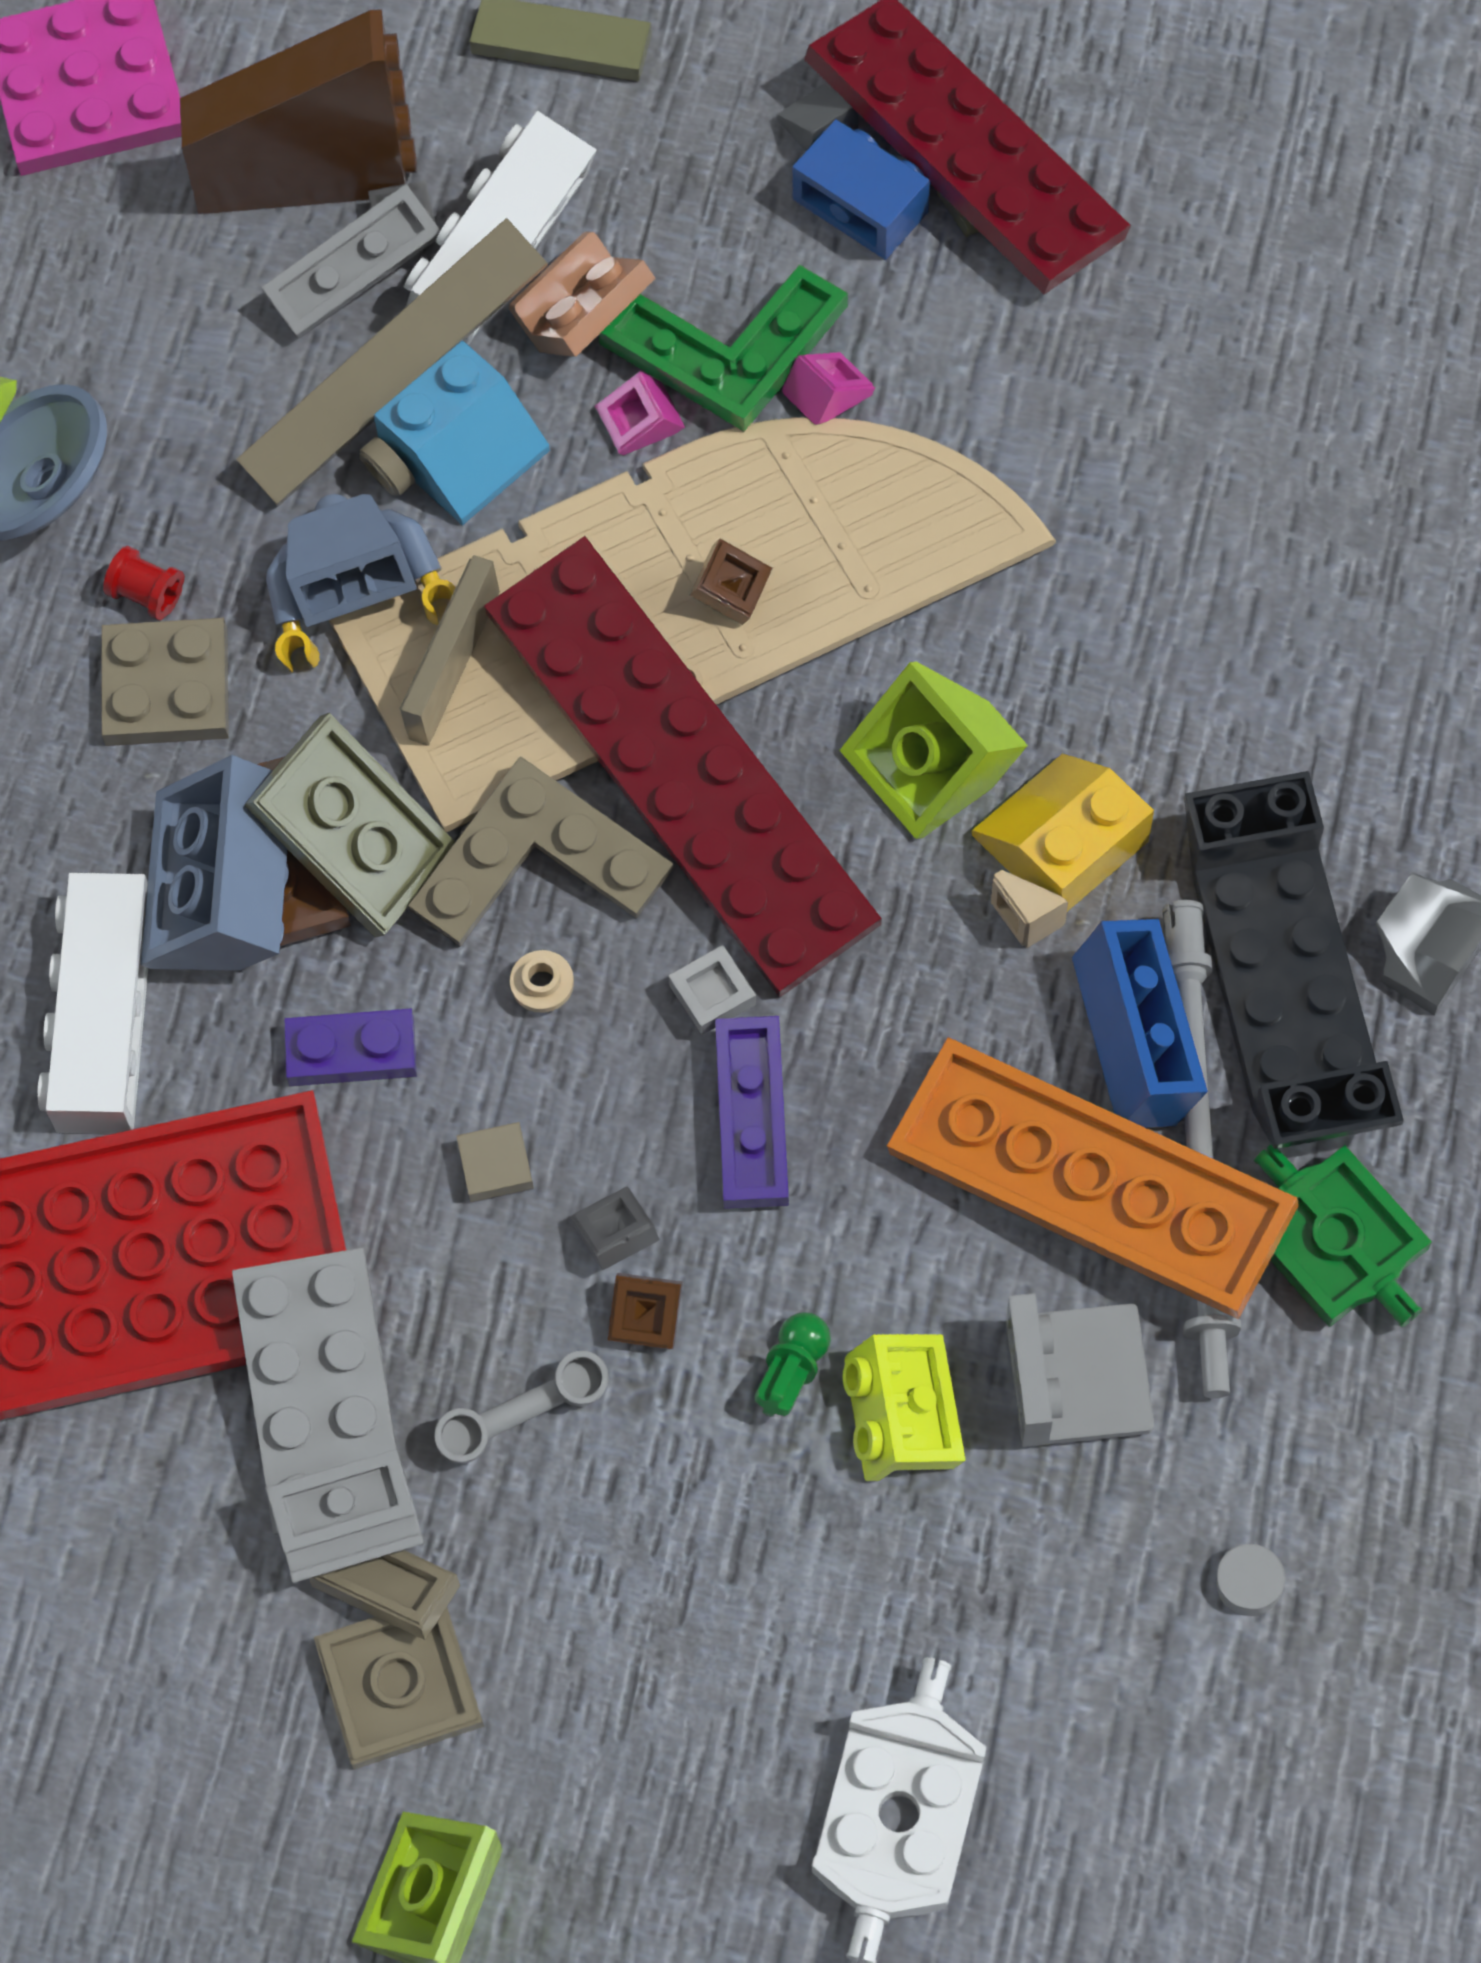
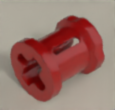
[103,545,185,621]

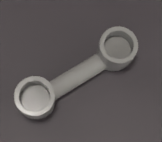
[434,1351,609,1464]

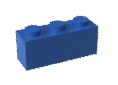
[1072,919,1208,1128]

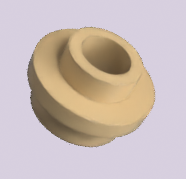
[510,950,574,1013]

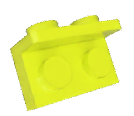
[843,1334,966,1481]

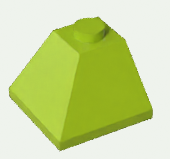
[839,661,1028,839]

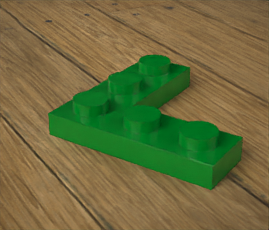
[598,264,848,432]

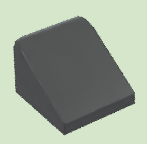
[777,84,859,151]

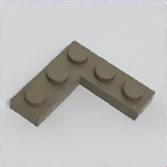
[408,756,673,947]

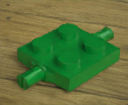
[1254,1144,1432,1328]

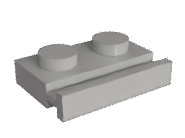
[266,1449,425,1583]

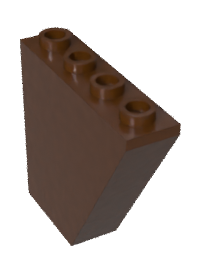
[180,9,417,215]

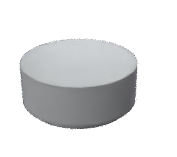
[1216,1544,1285,1616]

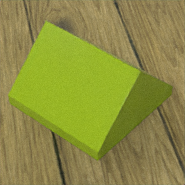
[351,1811,503,1963]

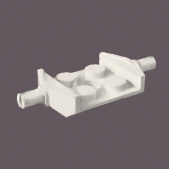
[812,1658,986,1963]

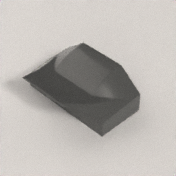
[1375,872,1481,1016]

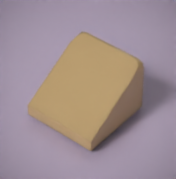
[991,870,1068,948]

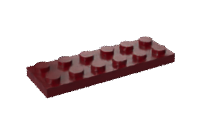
[804,0,1131,295]

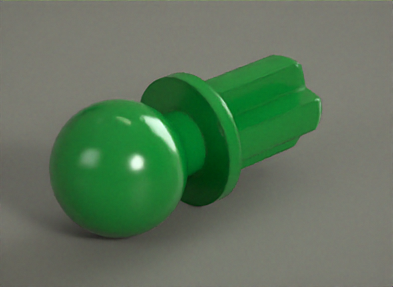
[755,1312,831,1417]

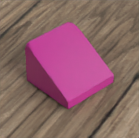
[783,352,875,425]
[595,371,685,455]

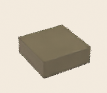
[456,1122,534,1203]

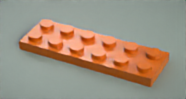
[887,1037,1298,1320]

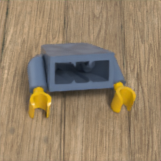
[266,494,456,673]

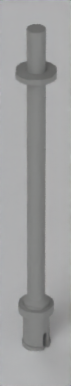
[1162,900,1242,1398]

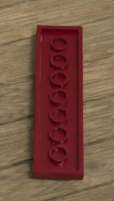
[484,536,882,998]

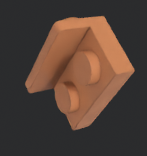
[509,232,656,357]

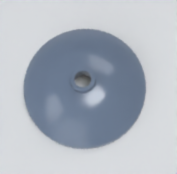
[0,384,107,540]

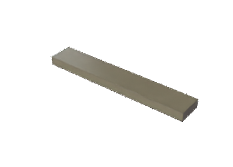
[237,217,547,506]

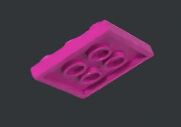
[0,0,181,176]

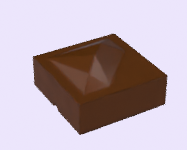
[690,538,773,625]
[608,1273,683,1349]

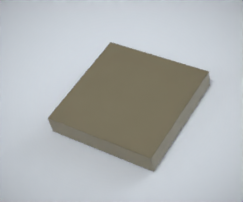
[314,1607,484,1770]

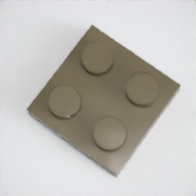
[102,618,229,746]

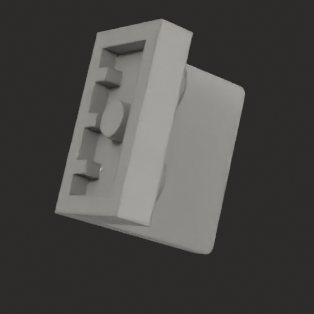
[1005,1293,1154,1447]

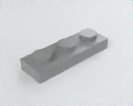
[262,184,440,339]

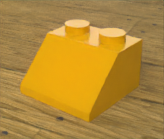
[972,753,1154,912]

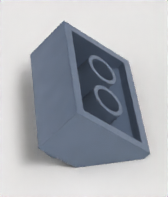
[140,755,289,970]

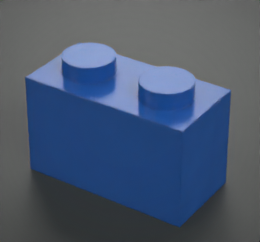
[792,119,930,260]

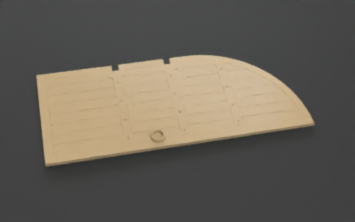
[328,417,1056,833]

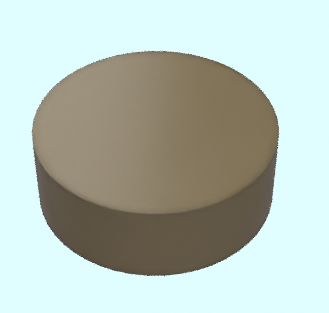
[359,436,416,496]

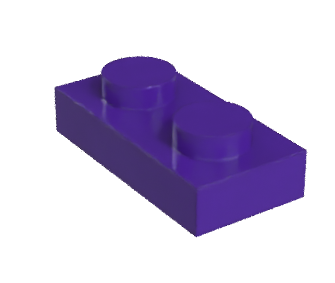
[284,1008,417,1087]

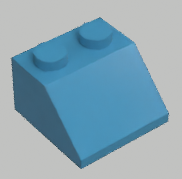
[374,340,550,526]

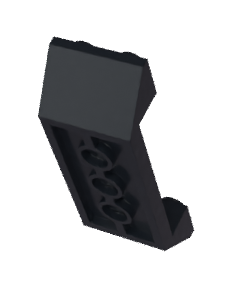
[1184,771,1404,1149]

